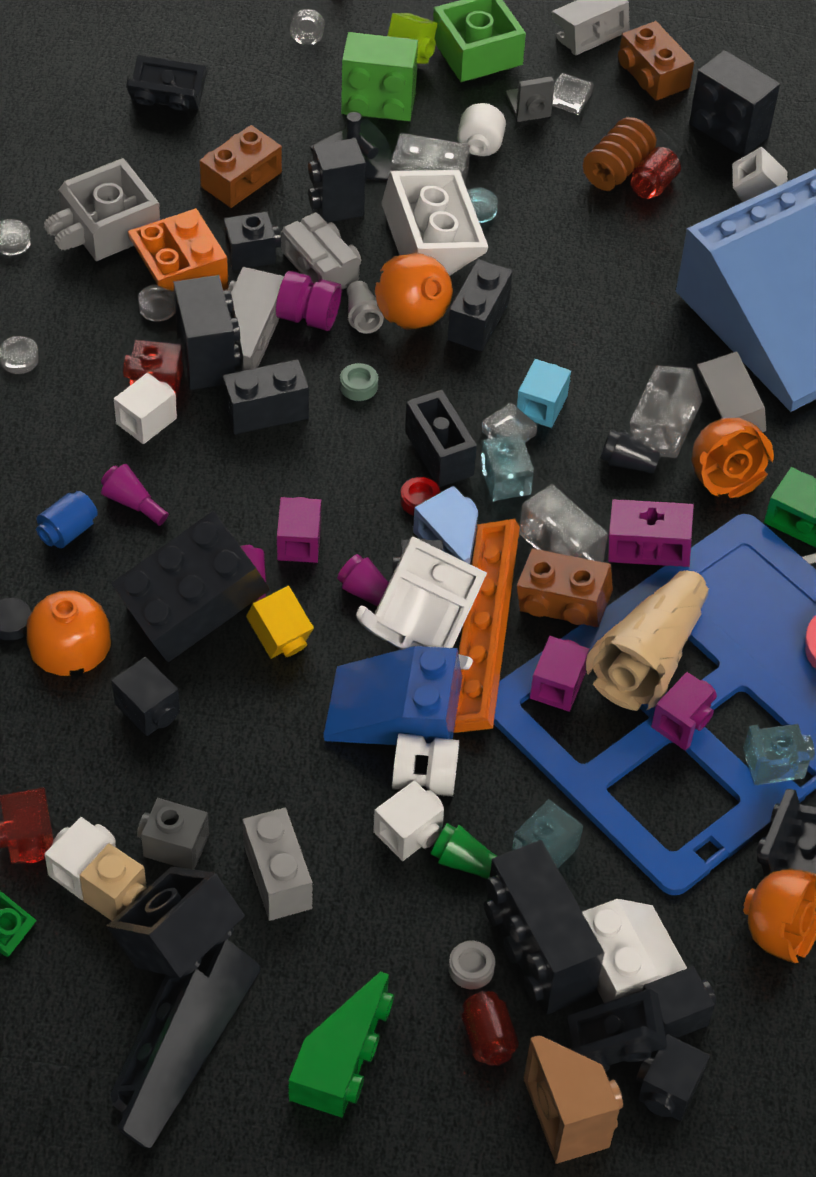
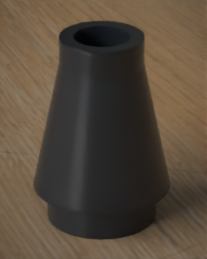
[600,429,661,474]

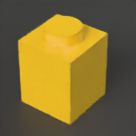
[246,585,314,659]

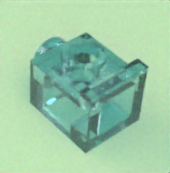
[743,724,815,785]

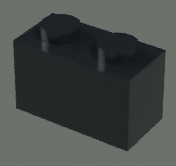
[308,138,366,223]
[447,259,513,352]
[223,360,309,434]
[405,390,477,487]

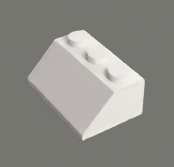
[381,170,488,276]

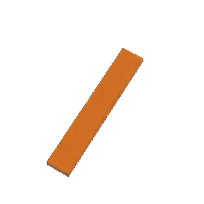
[454,519,520,733]

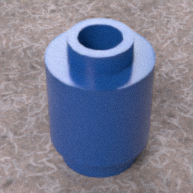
[36,491,98,548]

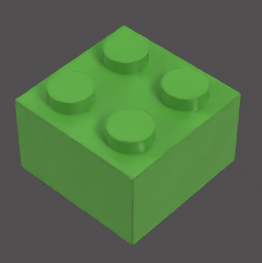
[433,0,526,82]
[342,32,418,122]

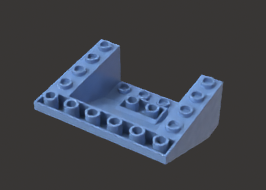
[676,169,816,412]

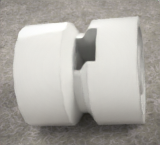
[392,733,459,797]

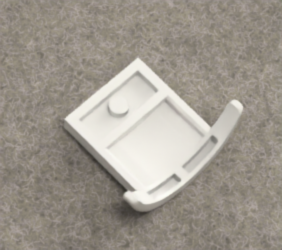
[356,536,487,670]

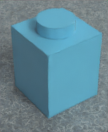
[516,359,571,428]

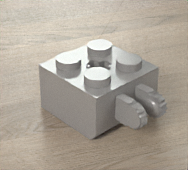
[44,158,160,261]

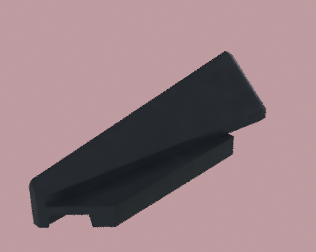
[110,939,260,1148]

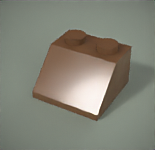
[524,1035,623,1164]

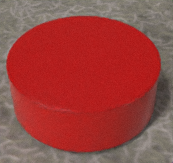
[400,477,441,516]

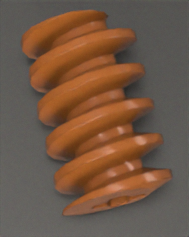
[583,117,657,191]

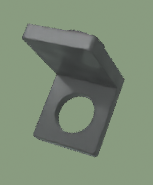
[506,76,554,122]

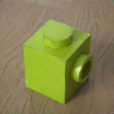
[387,13,438,64]

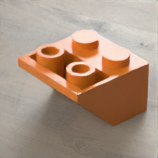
[128,209,228,292]

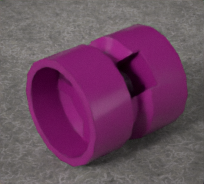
[276,271,342,331]

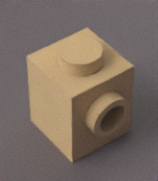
[79,843,147,921]

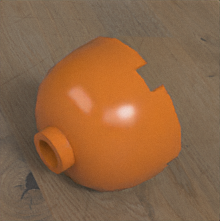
[375,253,453,330]
[692,417,774,498]
[27,590,111,676]
[744,869,816,963]

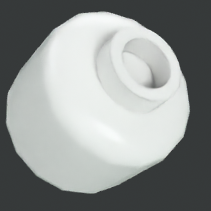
[457,103,506,156]

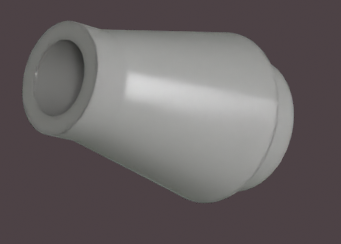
[347,281,384,333]

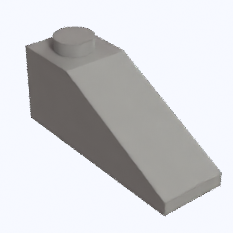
[228,267,284,371]

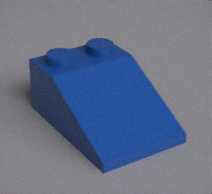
[323,646,462,745]

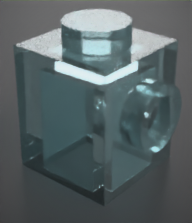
[480,433,534,501]
[512,799,583,868]

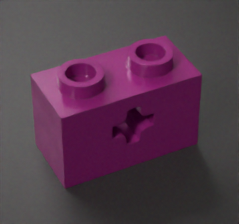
[609,499,694,567]

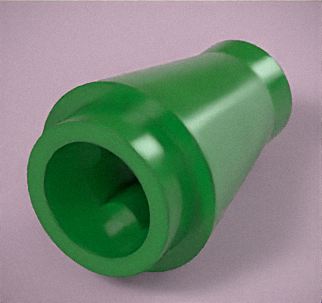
[430,823,498,880]

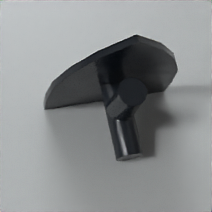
[310,112,392,181]

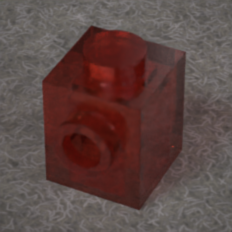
[123,340,183,399]
[0,788,54,863]

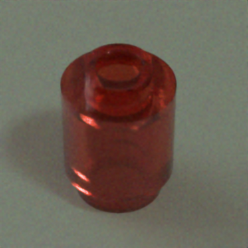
[631,147,681,198]
[462,992,519,1066]

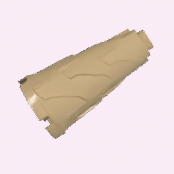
[586,570,709,711]

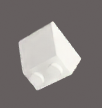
[582,899,687,1003]

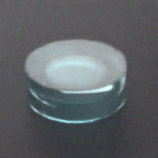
[467,188,498,222]

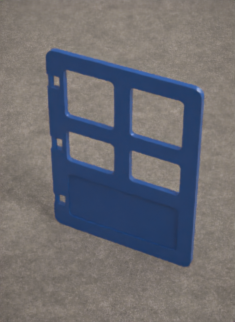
[494,514,816,895]

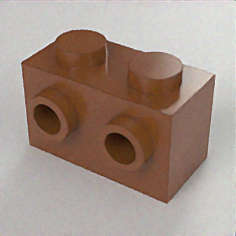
[618,21,694,101]
[199,125,282,208]
[517,548,613,627]

